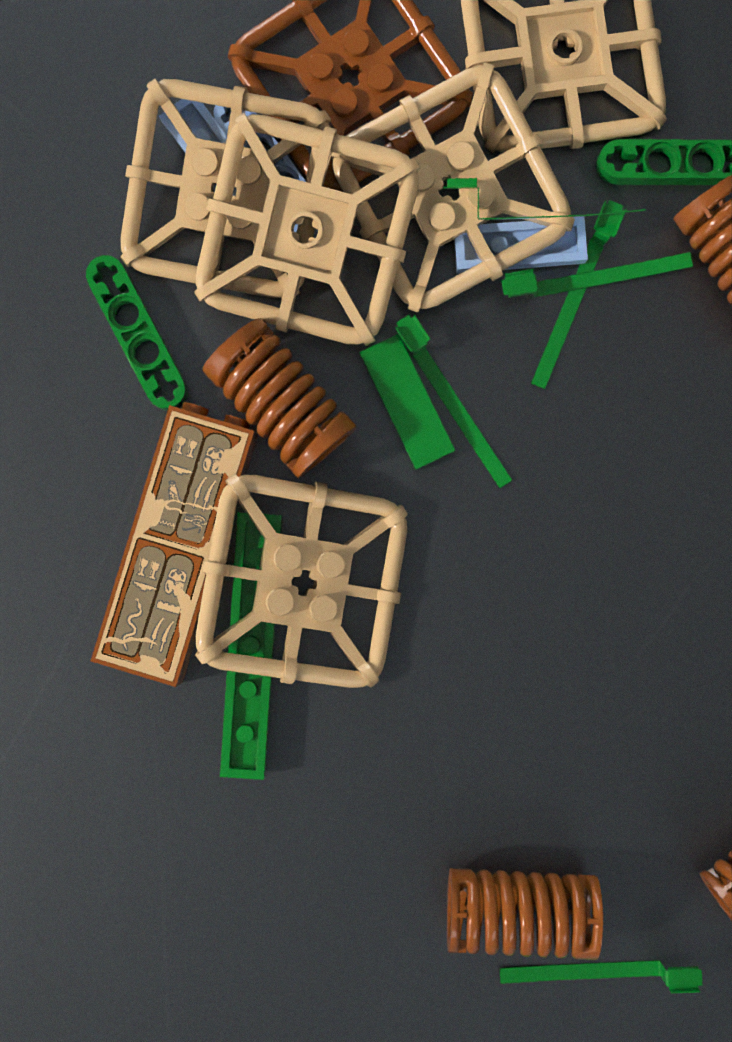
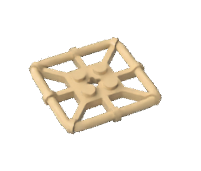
[461,0,667,153]
[330,62,575,313]
[120,78,331,298]
[194,113,421,346]
[195,474,408,688]

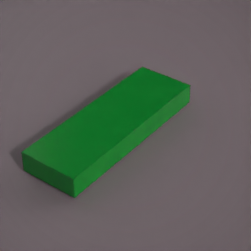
[359,334,455,470]

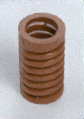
[673,175,732,304]
[203,318,357,479]
[447,868,603,960]

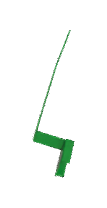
[443,178,646,220]
[531,200,627,389]
[501,252,693,298]
[395,315,512,488]
[500,960,703,994]

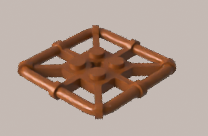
[228,0,473,192]

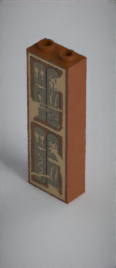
[90,402,258,687]

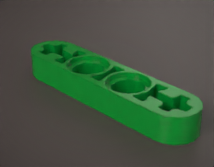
[595,139,732,185]
[86,255,188,411]

